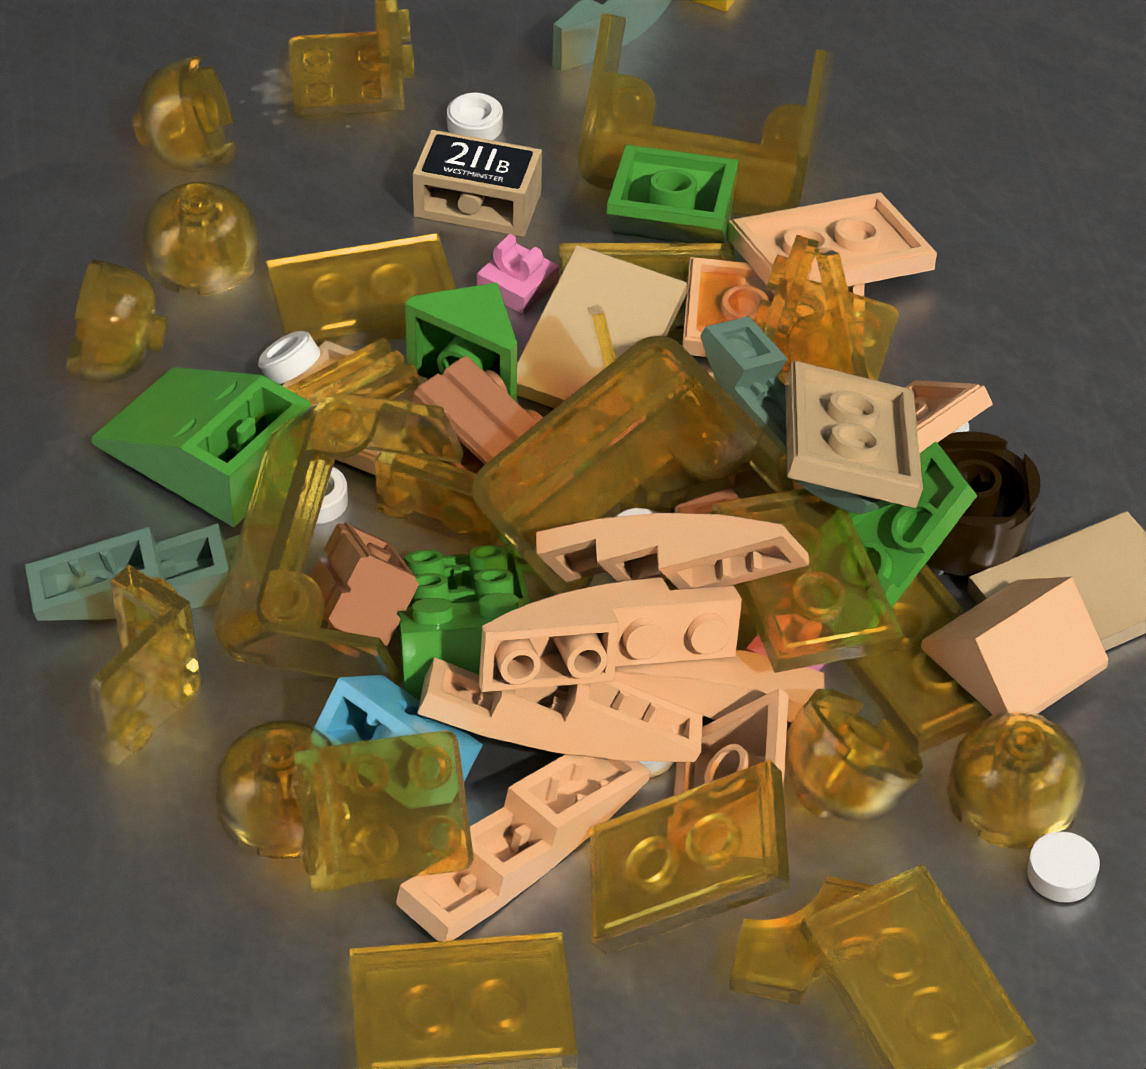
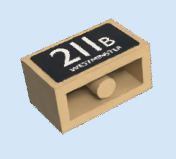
[413,129,542,237]

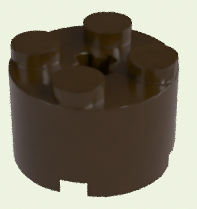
[923,431,1041,577]

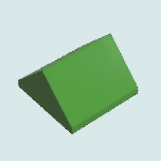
[606,144,739,248]
[405,282,517,402]

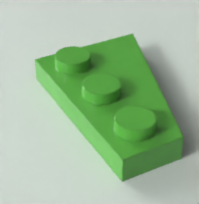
[789,441,977,660]

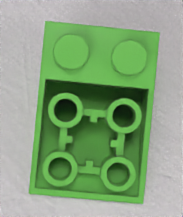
[91,367,314,527]
[397,545,531,700]

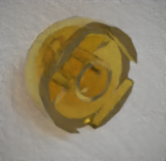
[133,54,235,172]
[143,182,260,295]
[67,259,168,382]
[785,689,924,821]
[947,711,1086,850]
[216,719,352,859]

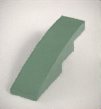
[25,521,303,621]

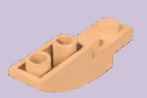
[479,577,742,692]

